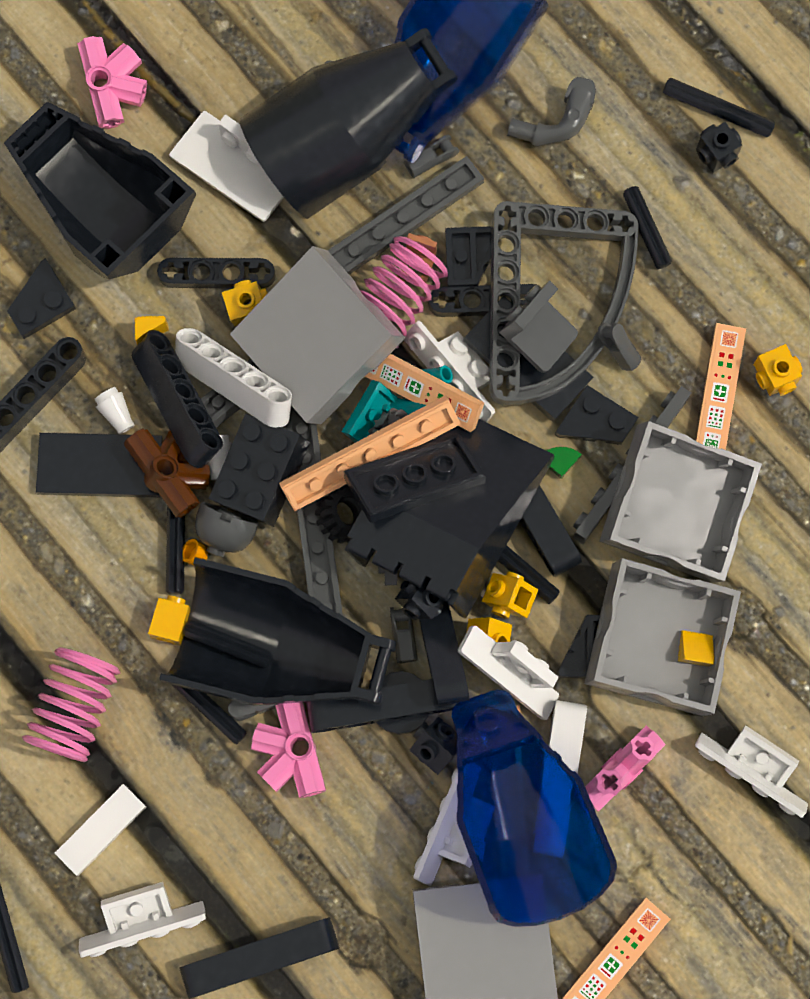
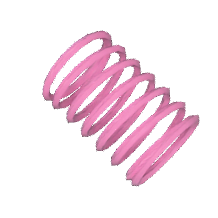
[360,236,448,348]
[22,647,120,762]

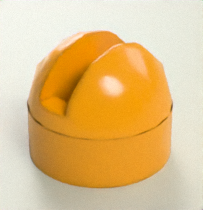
[183,539,208,566]

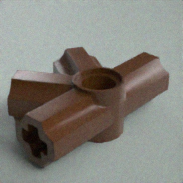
[124,428,210,518]

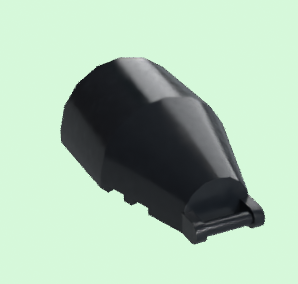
[240,28,458,219]
[159,557,397,706]

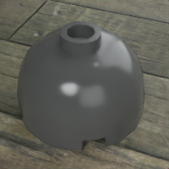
[195,502,258,557]

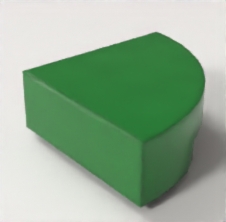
[547,447,582,479]

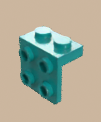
[341,380,426,443]

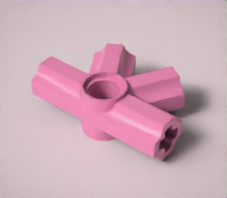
[77,36,147,129]
[251,702,326,798]
[579,725,666,812]

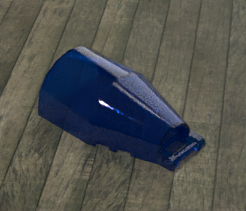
[394,0,549,163]

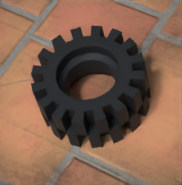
[315,484,362,543]

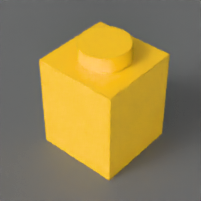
[148,595,191,646]

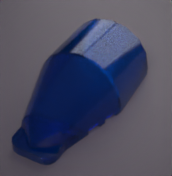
[452,690,617,927]

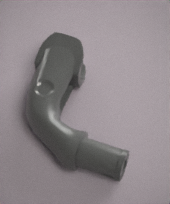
[507,77,596,146]

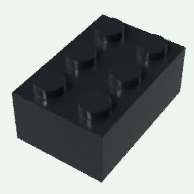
[209,413,310,527]

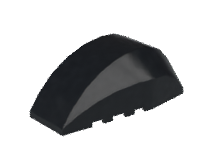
[4,102,196,279]

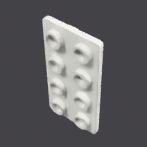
[169,111,284,222]

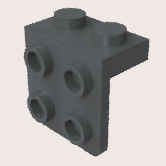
[499,280,578,373]

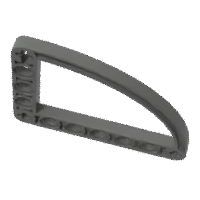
[489,201,638,405]

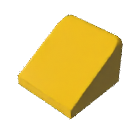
[135,316,169,345]
[678,630,714,667]

